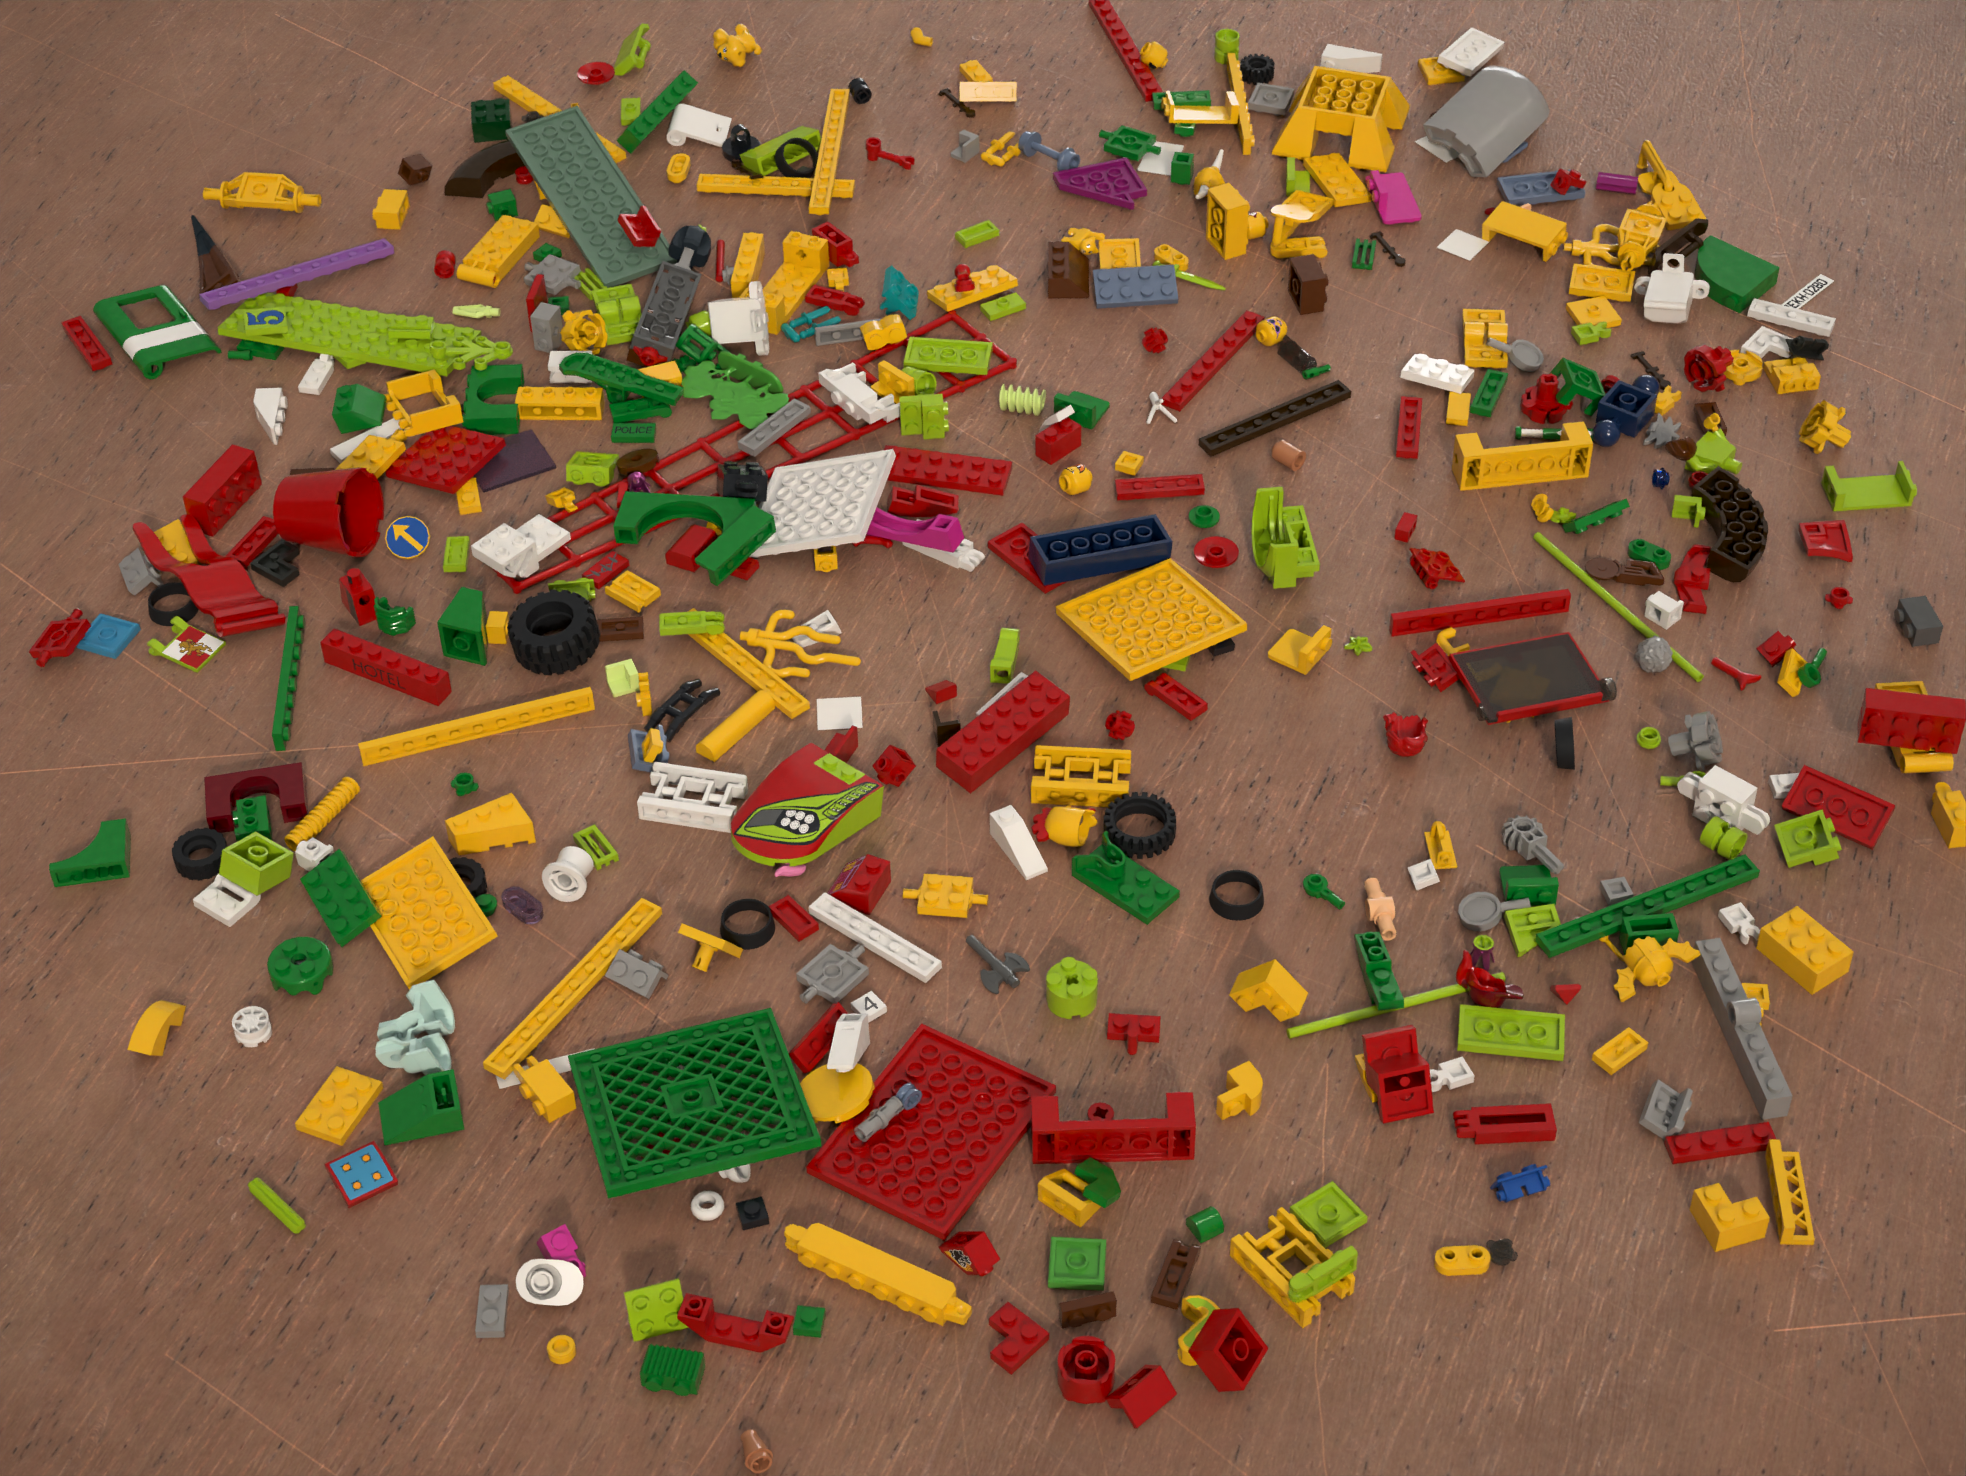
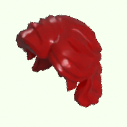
[1383,712,1428,757]

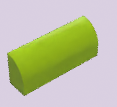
[740,126,821,176]

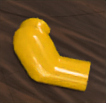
[911,27,933,47]

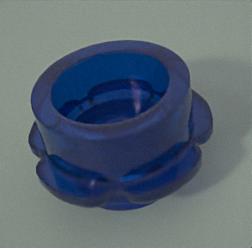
[1652,468,1670,489]

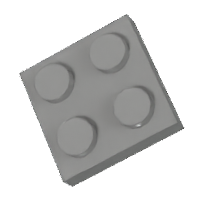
[1248,83,1294,116]

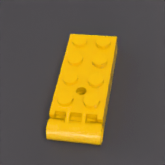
[457,215,540,288]
[1874,681,1954,773]

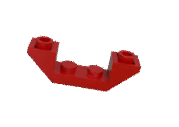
[677,1293,794,1353]

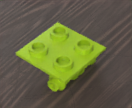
[624,1278,689,1342]

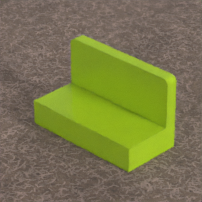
[1286,157,1310,196]

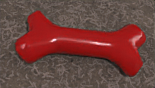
[852,535,893,549]

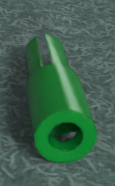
[1302,364,1331,380]

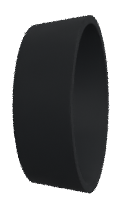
[775,138,818,178]
[148,582,199,626]
[1555,717,1575,770]
[1209,870,1264,921]
[720,899,775,950]

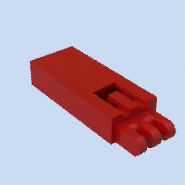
[1453,1103,1557,1145]

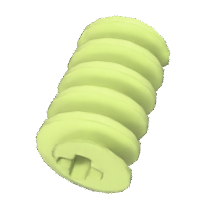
[999,384,1046,416]

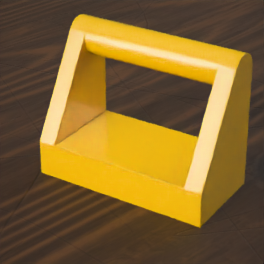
[1038,1168,1101,1228]

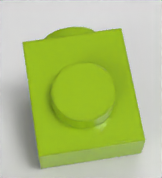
[1671,495,1705,528]

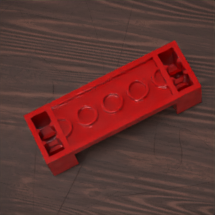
[1031,1092,1196,1164]

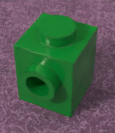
[1171,152,1194,185]
[486,189,518,221]

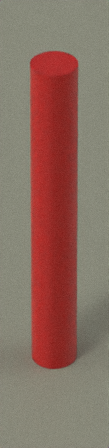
[715,240,725,282]

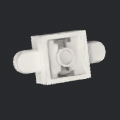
[1677,765,1770,835]

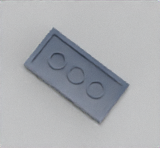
[1497,169,1585,206]
[1092,265,1178,309]

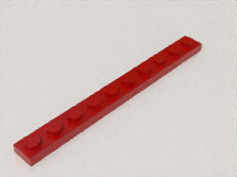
[1089,0,1163,102]

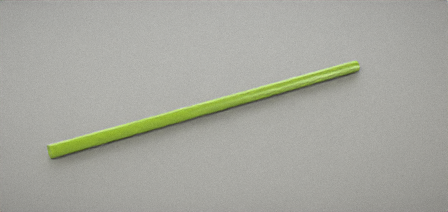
[1533,532,1704,682]

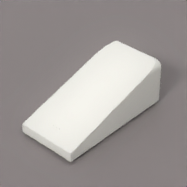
[792,610,842,648]

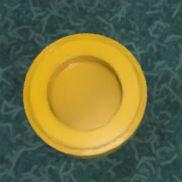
[547,1335,576,1364]

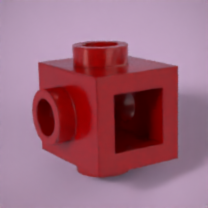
[872,745,916,787]

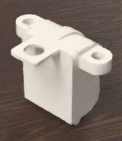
[1634,253,1710,324]
[708,281,769,356]

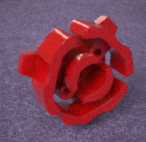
[1684,345,1734,392]
[1520,373,1573,424]

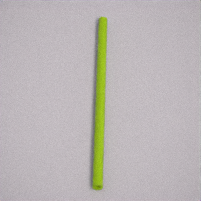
[1286,972,1506,1039]

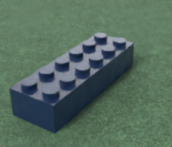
[1028,514,1173,586]

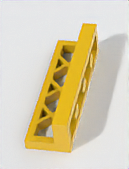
[1765,1139,1815,1245]

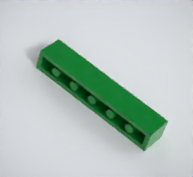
[617,70,698,154]

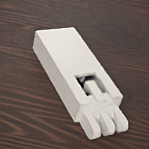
[902,519,985,572]

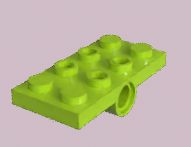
[591,284,642,345]

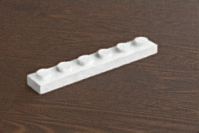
[809,892,942,983]

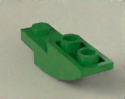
[1354,932,1404,1011]

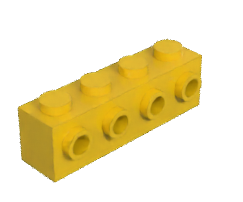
[515,386,605,420]

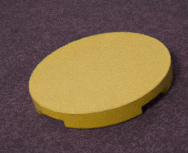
[800,1063,875,1123]

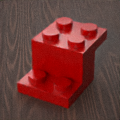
[1362,1025,1434,1124]

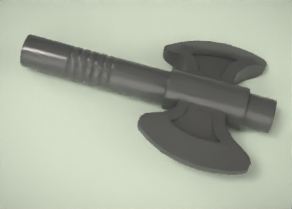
[966,935,1030,994]

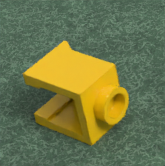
[813,546,838,572]

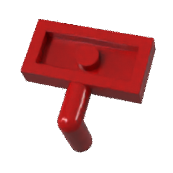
[1107,1013,1161,1055]

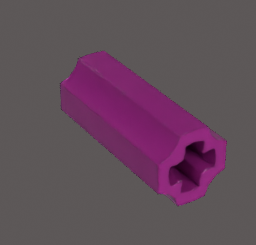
[1596,172,1638,195]

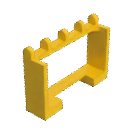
[384,369,463,437]

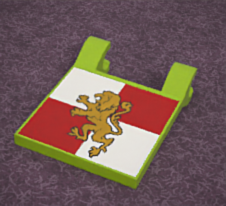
[147,616,226,673]

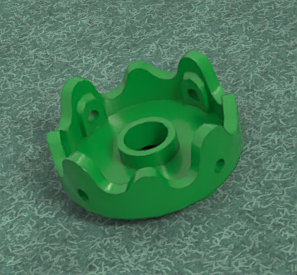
[267,937,333,996]

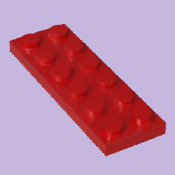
[884,445,1013,496]

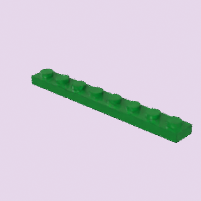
[272,606,305,751]

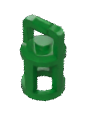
[676,324,729,375]

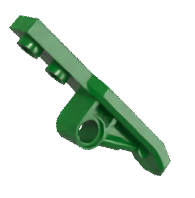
[559,353,684,406]

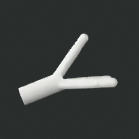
[1146,392,1177,424]

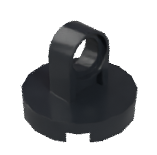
[722,124,761,163]

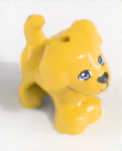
[713,24,762,67]

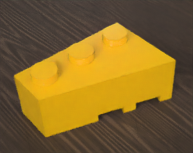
[445,793,536,856]

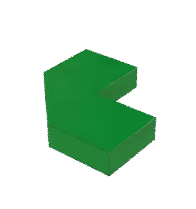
[1074,1157,1121,1208]

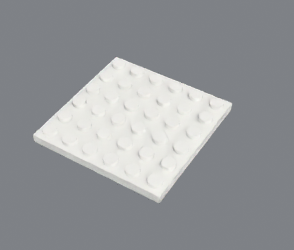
[749,449,896,558]

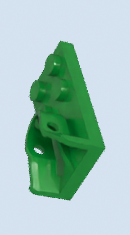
[1072,831,1180,925]

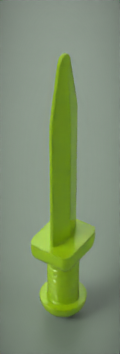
[1152,261,1226,290]

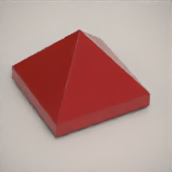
[1550,984,1581,1005]

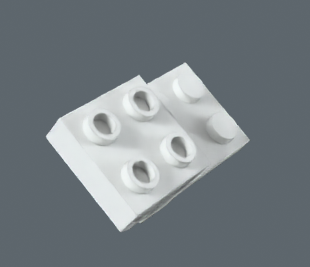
[471,514,571,578]

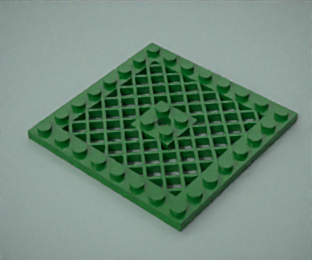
[568,1008,821,1199]

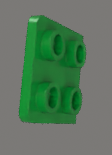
[1054,391,1110,430]
[1499,865,1559,906]

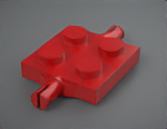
[29,609,91,667]

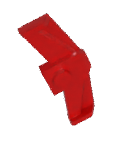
[1674,544,1711,614]

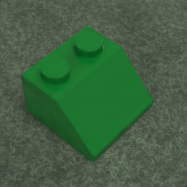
[332,384,387,434]

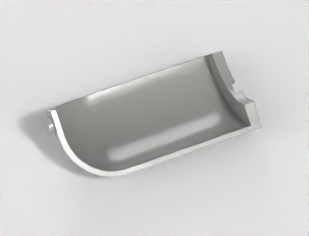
[1423,66,1550,177]

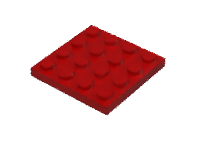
[385,426,506,494]

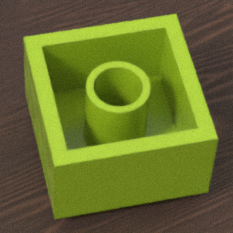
[219,832,294,896]

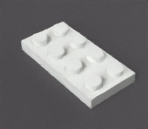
[1437,28,1504,77]

